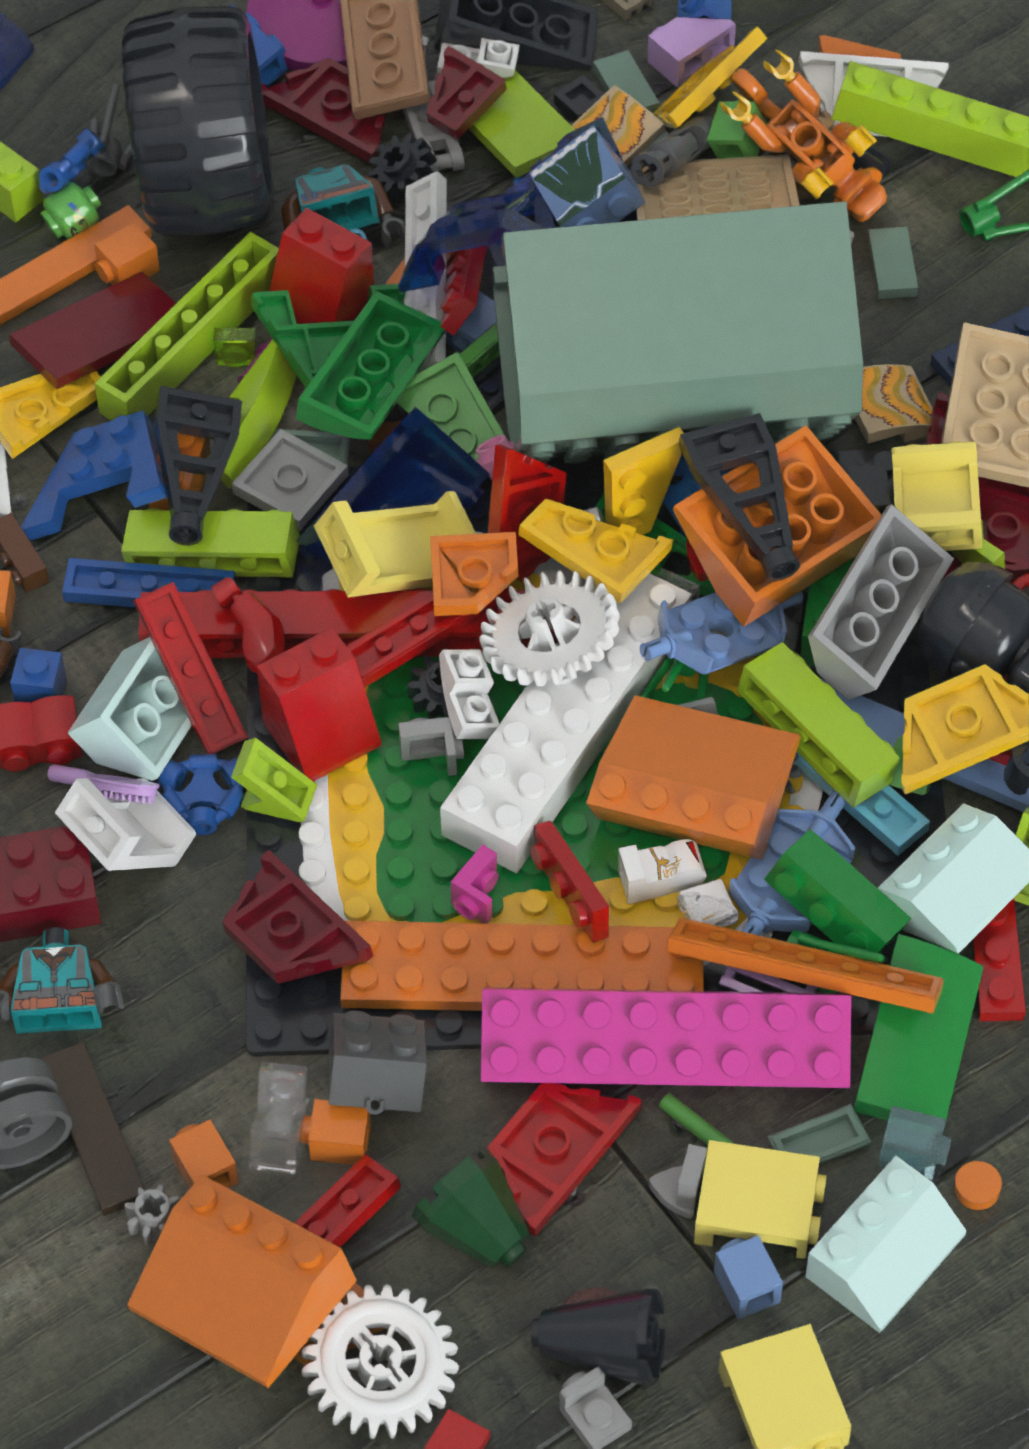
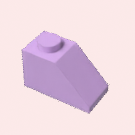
[647,17,736,88]

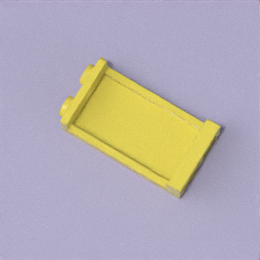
[314,491,476,597]

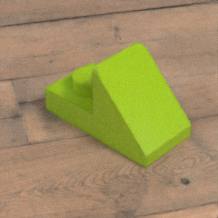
[231,738,317,822]

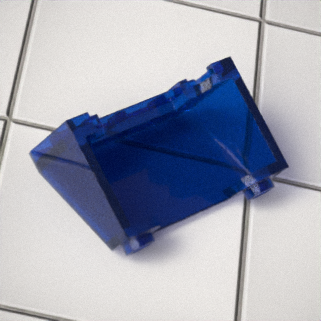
[296,407,490,565]

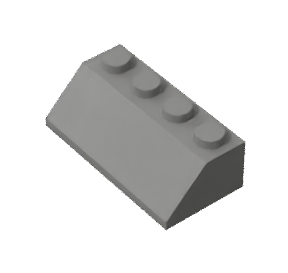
[808,504,954,700]

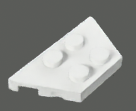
[799,51,949,137]

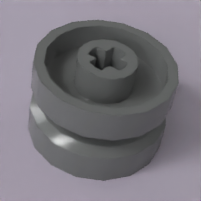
[0,1057,73,1169]

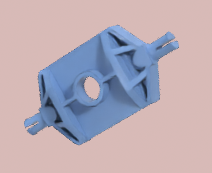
[640,591,803,674]
[729,792,855,936]

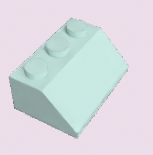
[68,637,192,781]
[878,803,1029,954]
[806,1156,966,1333]

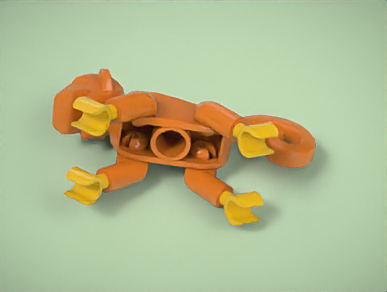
[721,50,887,222]

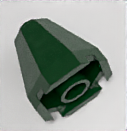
[411,1147,529,1268]

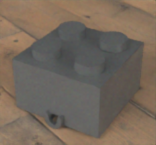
[328,1011,427,1115]

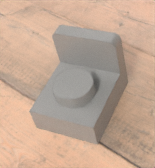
[559,1367,632,1449]

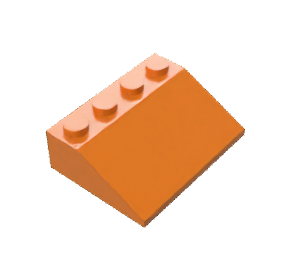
[673,425,881,627]
[586,695,801,860]
[127,1175,357,1388]

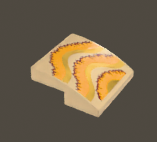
[571,85,666,167]
[855,364,933,444]

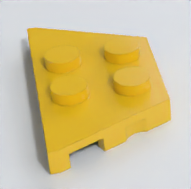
[653,27,767,128]
[901,664,1029,794]

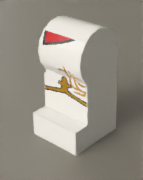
[618,839,707,904]

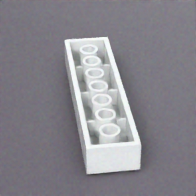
[440,573,692,874]

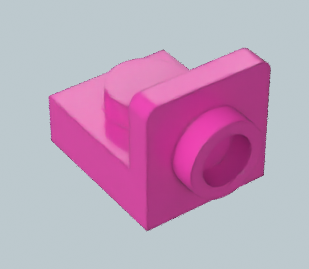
[451,844,499,923]

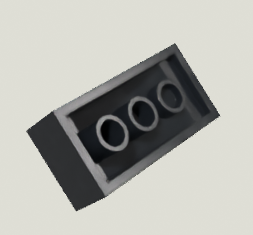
[434,0,598,71]

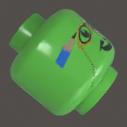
[40,181,101,240]

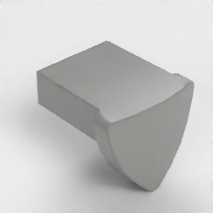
[649,1144,707,1219]

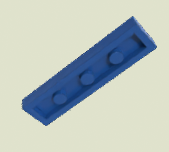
[62,558,236,607]

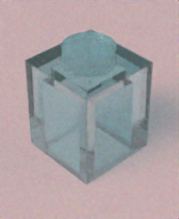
[878,1106,952,1180]

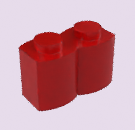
[0,695,83,772]

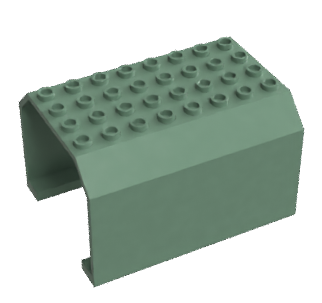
[491,201,863,464]

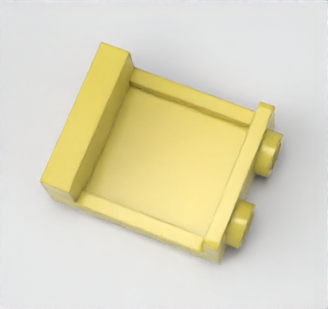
[891,441,983,551]
[694,1140,827,1259]
[718,1324,852,1449]

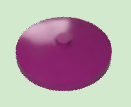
[247,0,348,71]

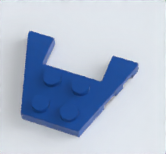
[21,410,168,541]

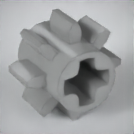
[125,1185,179,1246]

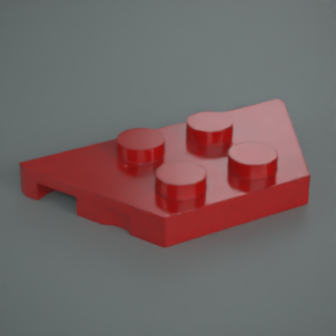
[488,444,567,582]
[487,1083,642,1237]

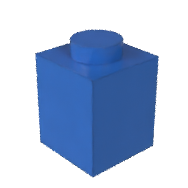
[10,648,67,703]

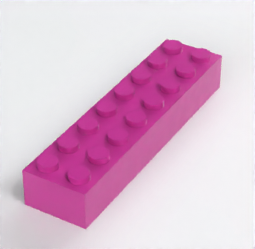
[481,987,851,1088]

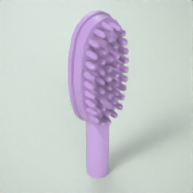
[48,764,159,804]

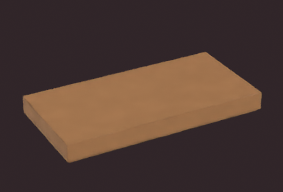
[340,0,430,120]

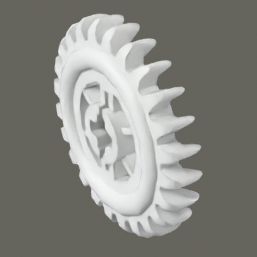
[480,570,620,686]
[301,1284,459,1439]

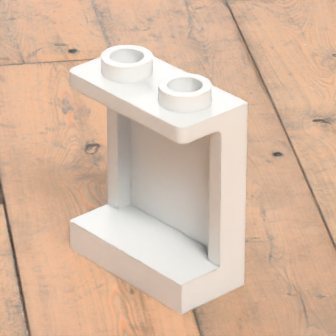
[55,778,196,871]

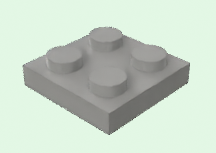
[232,429,349,531]

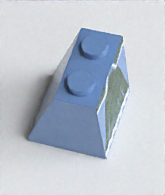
[529,125,645,227]

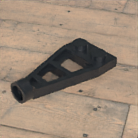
[154,386,242,545]
[678,413,800,581]

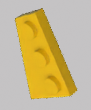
[0,371,100,459]
[603,427,683,535]
[518,499,673,603]

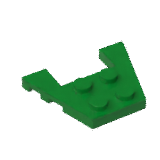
[250,283,406,388]

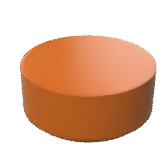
[954,1161,1002,1210]

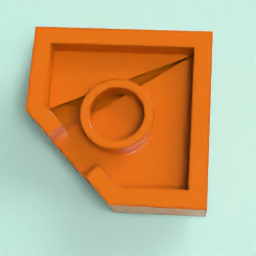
[430,532,518,616]

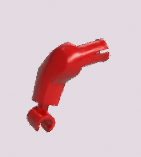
[211,577,285,673]

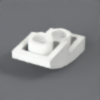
[435,38,519,79]
[439,649,499,739]

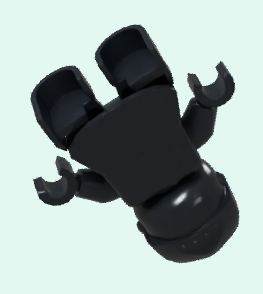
[915,562,1029,795]

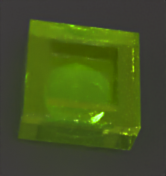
[213,328,257,367]

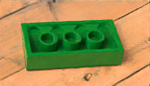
[296,291,446,440]
[854,934,984,1135]

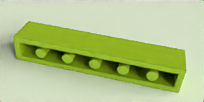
[831,61,1029,181]
[94,231,279,420]

